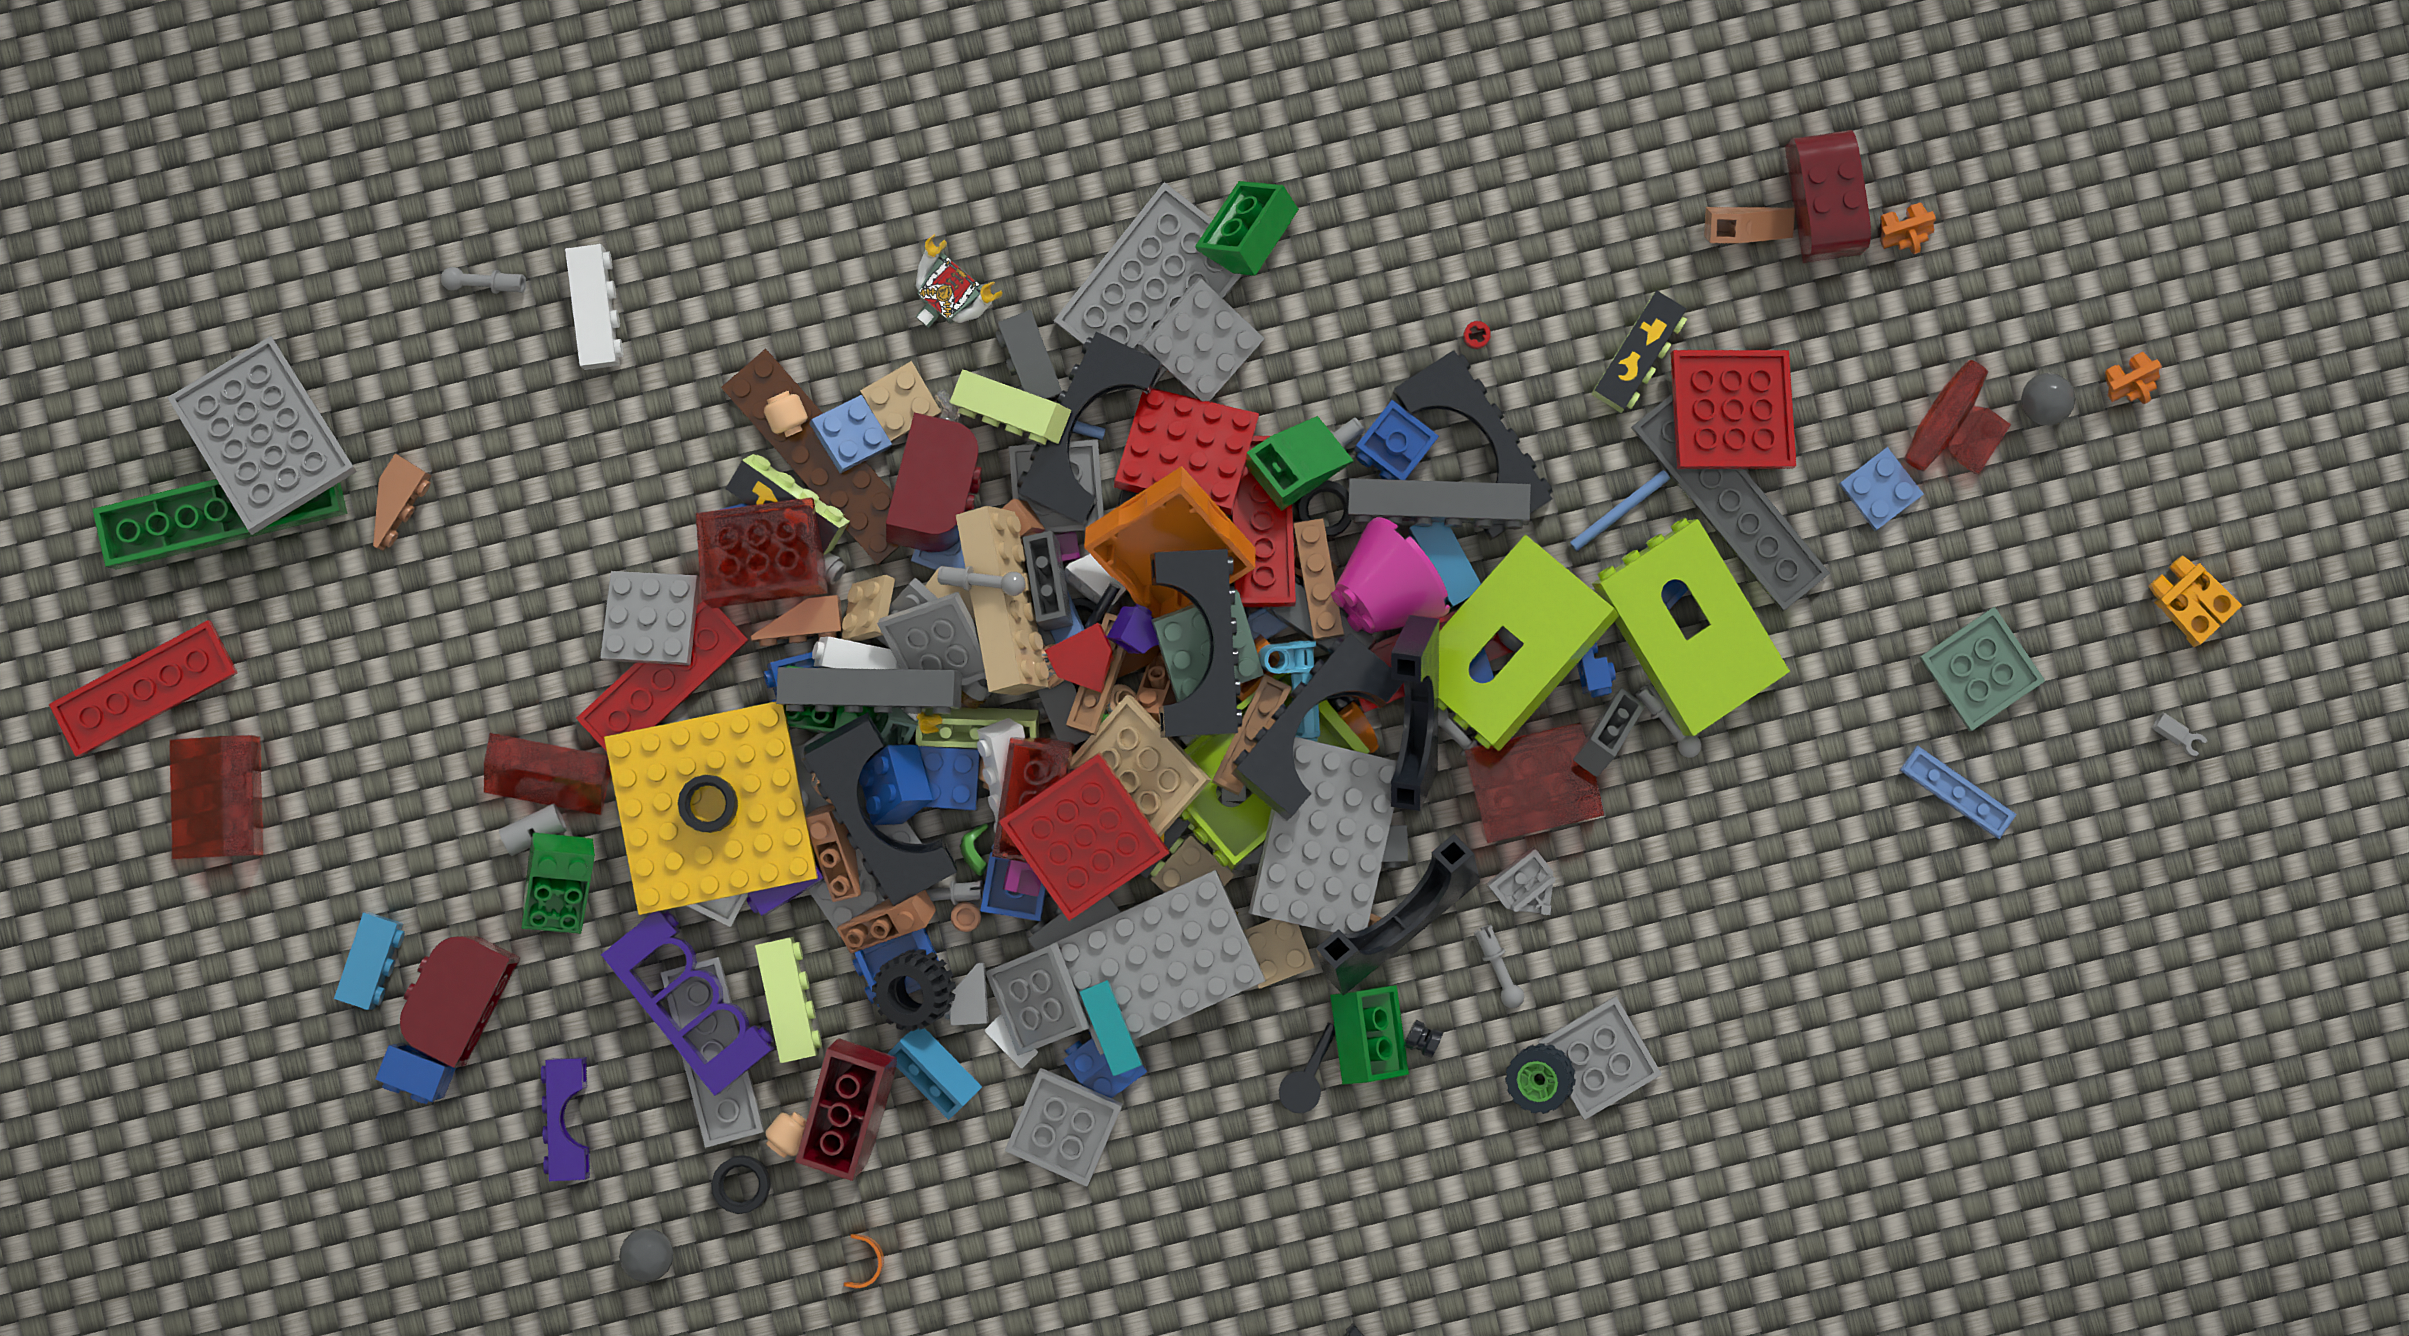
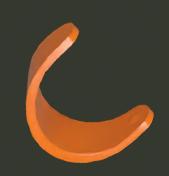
[1338,701,1379,754]
[843,1234,884,1288]

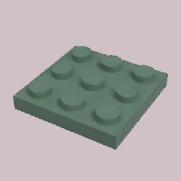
[1151,589,1264,702]
[1919,607,2045,731]

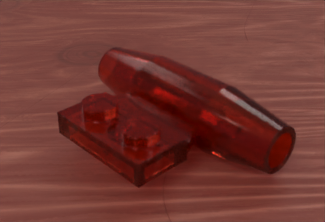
[1904,360,2011,474]

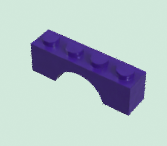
[1107,604,1159,654]
[541,1057,590,1181]

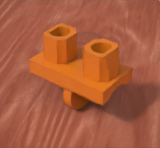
[1880,203,1936,254]
[2104,352,2162,404]

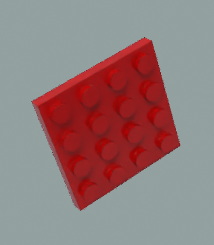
[1670,350,1796,469]
[1114,388,1259,515]
[999,752,1169,921]

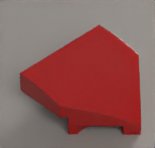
[1045,623,1115,693]

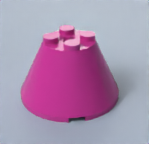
[1331,517,1450,633]

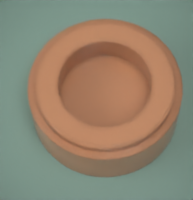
[951,902,981,932]

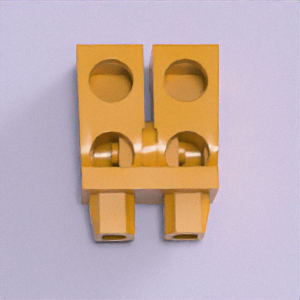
[2149,555,2243,647]

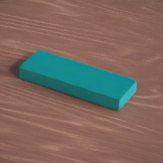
[1080,980,1142,1077]

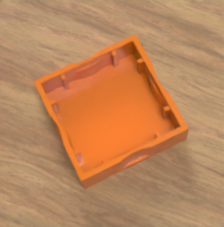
[1084,466,1255,618]

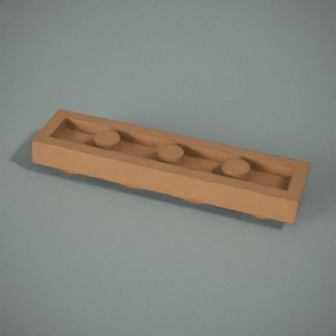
[1294,518,1344,641]
[1066,612,1126,736]
[1211,674,1292,796]

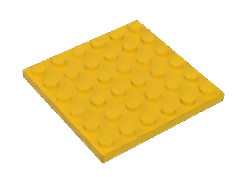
[604,702,818,915]

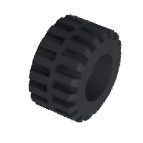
[872,949,956,1031]

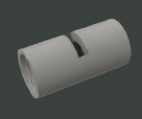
[499,804,567,856]

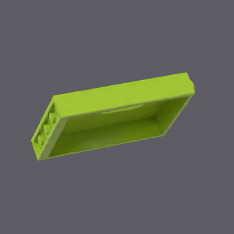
[1592,518,1790,736]
[1438,534,1619,751]
[1179,673,1370,871]

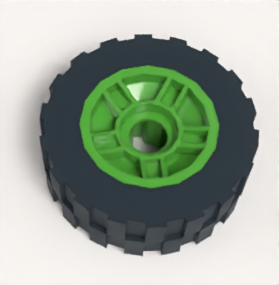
[1505,1043,1576,1114]

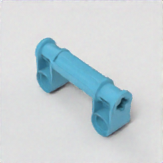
[1258,641,1320,742]

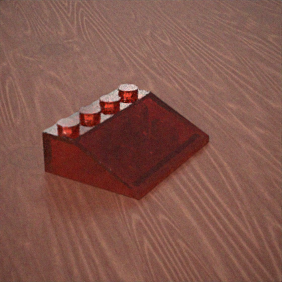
[696,497,827,608]
[1464,722,1604,843]
[170,735,263,859]

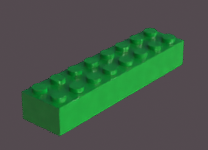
[92,479,348,570]

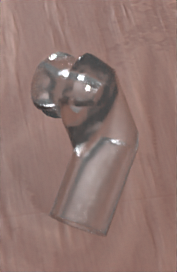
[933,389,960,423]

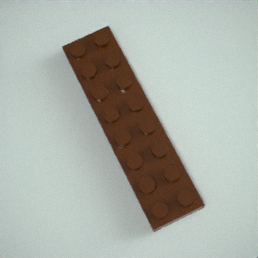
[721,348,900,566]

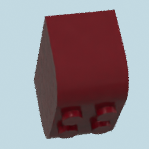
[1785,130,1871,263]
[886,412,982,552]
[400,936,521,1068]
[795,1038,897,1181]

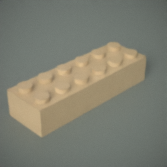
[956,506,1049,695]

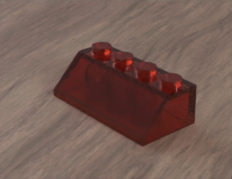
[484,733,611,815]
[992,737,1074,863]

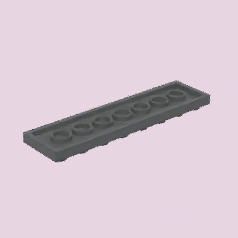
[1631,394,1830,612]

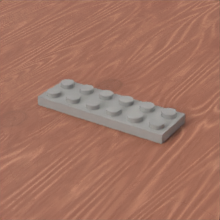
[660,957,765,1148]

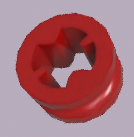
[1463,321,1491,349]

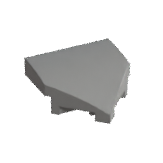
[1486,847,1555,915]

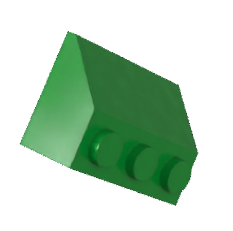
[1195,181,1299,276]
[1330,985,1409,1084]

